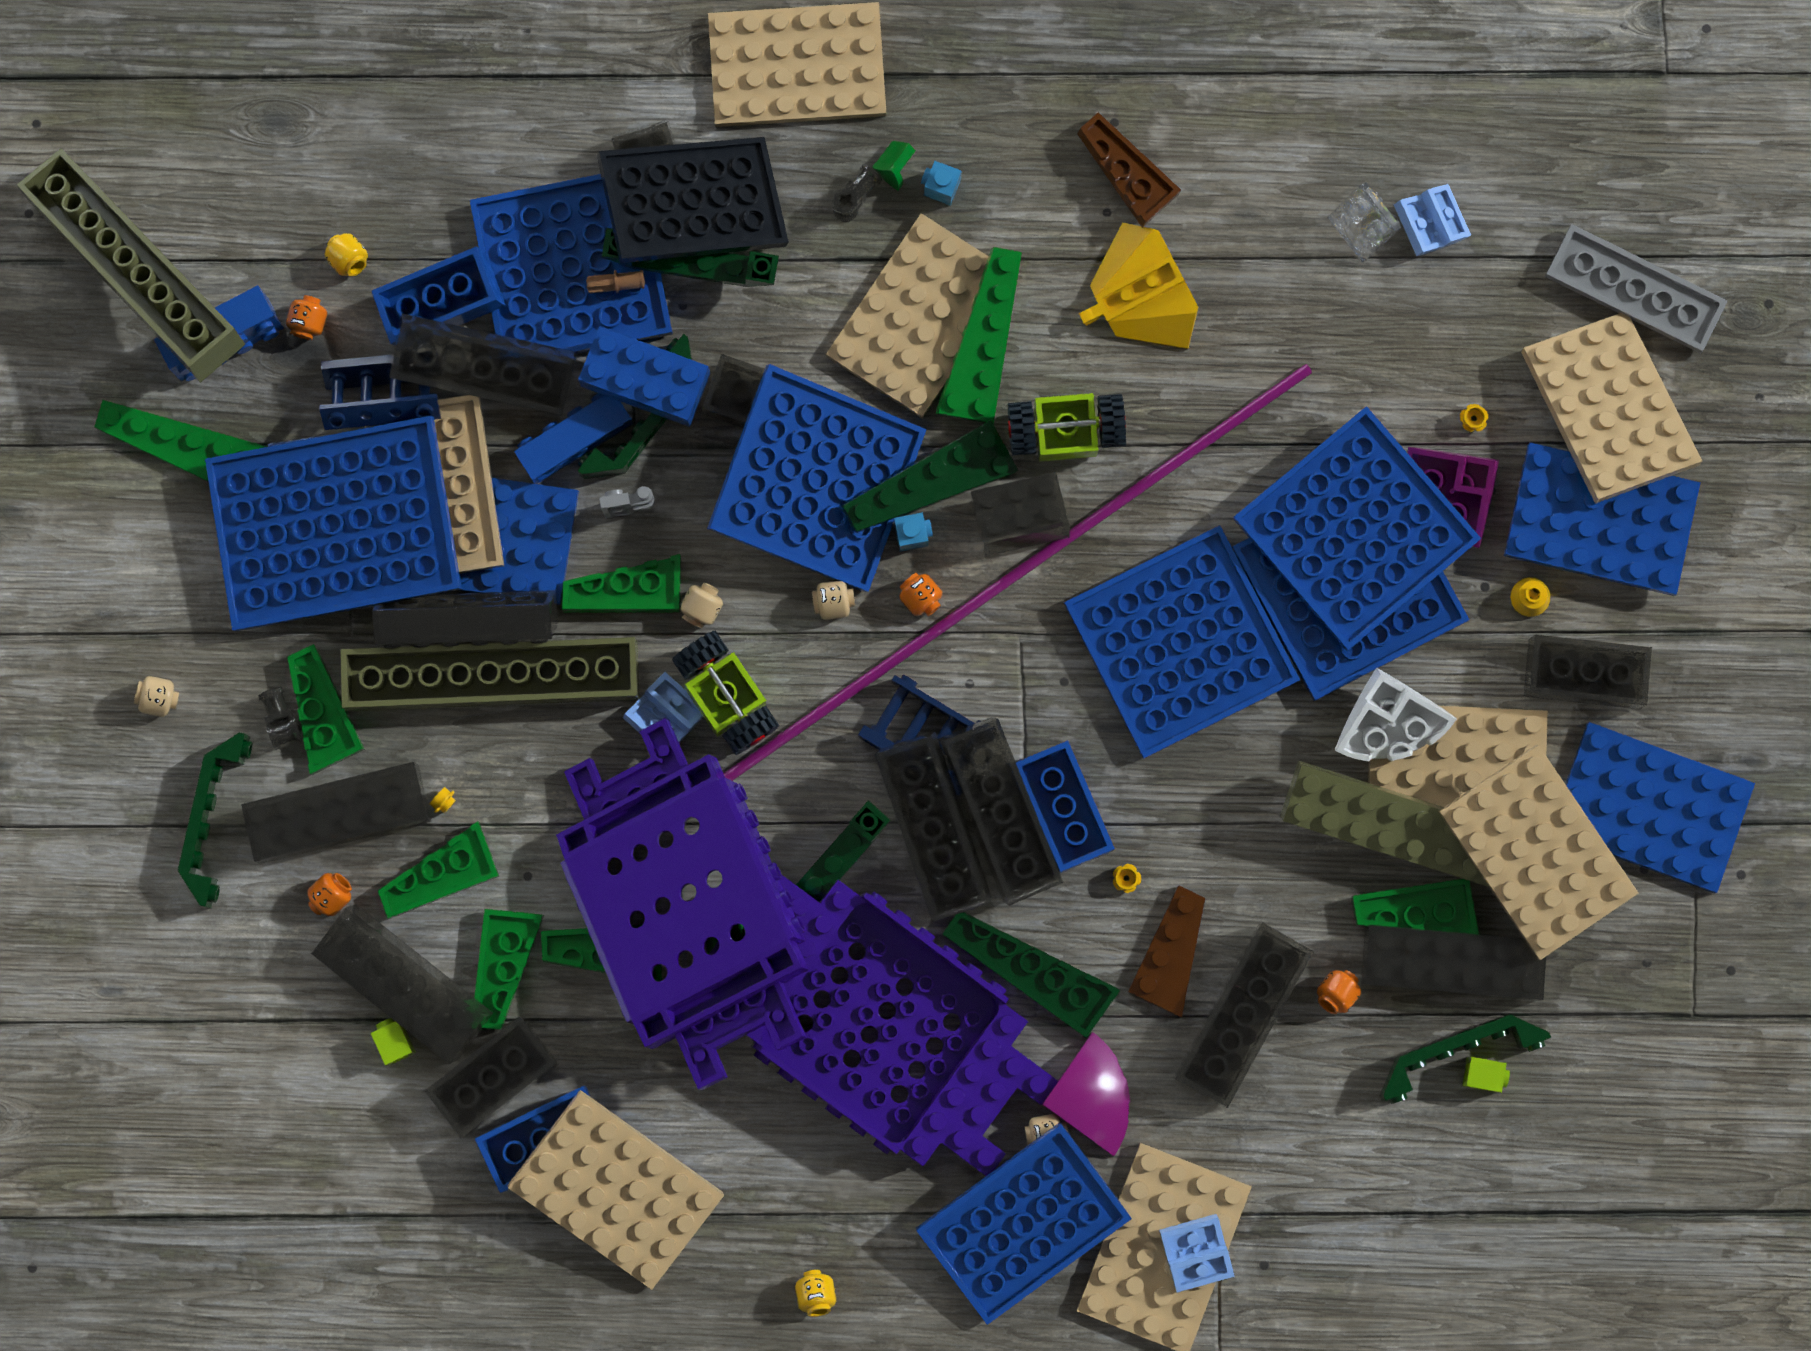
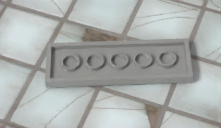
[1545,224,1727,354]

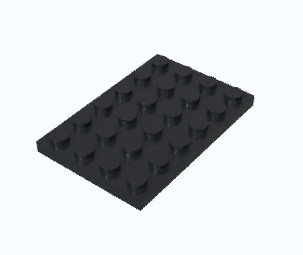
[597,137,789,263]

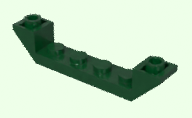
[602,228,779,287]
[578,334,692,479]
[177,732,253,908]
[796,800,891,903]
[1379,1015,1551,1104]

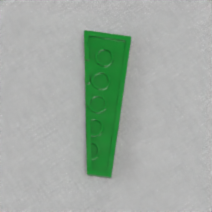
[936,247,1022,423]
[94,400,267,482]

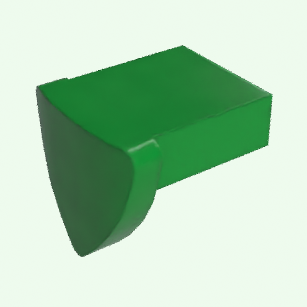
[872,141,916,191]

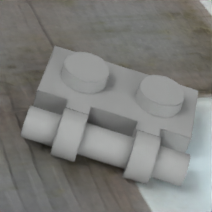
[599,486,655,518]

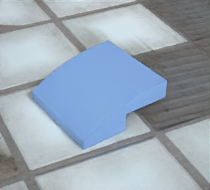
[1394,184,1471,256]
[623,672,703,743]
[1159,1214,1235,1293]

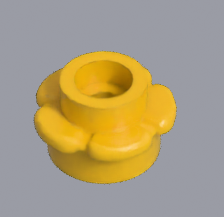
[1460,404,1488,432]
[429,787,456,814]
[1112,864,1141,893]

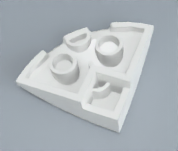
[1335,668,1457,761]

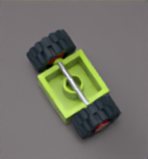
[1008,393,1126,462]
[672,630,779,755]

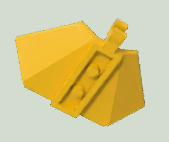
[1079,222,1199,349]

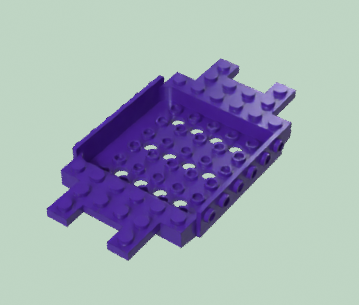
[556,718,809,1090]
[708,875,1058,1176]

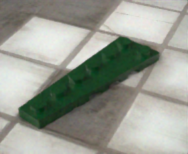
[841,420,1018,532]
[942,910,1120,1038]

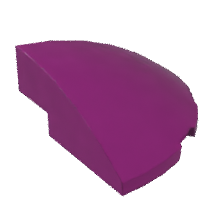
[1407,447,1499,548]
[1042,1032,1130,1156]

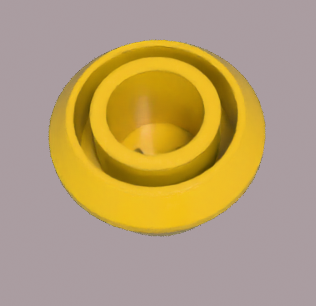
[1510,577,1550,617]

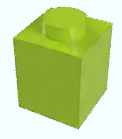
[371,1018,416,1066]
[1462,1057,1510,1093]

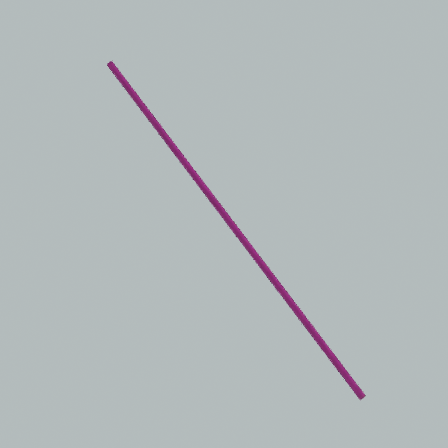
[724,364,1312,781]

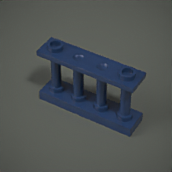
[319,350,441,430]
[858,675,995,798]

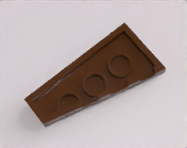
[1077,112,1181,228]
[1128,885,1205,1018]

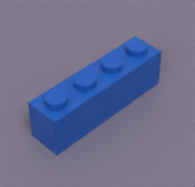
[514,393,633,484]

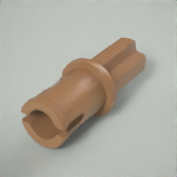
[586,270,645,294]

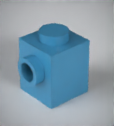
[921,161,962,206]
[894,512,933,552]

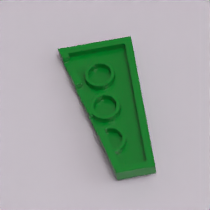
[562,554,681,613]
[378,821,500,919]

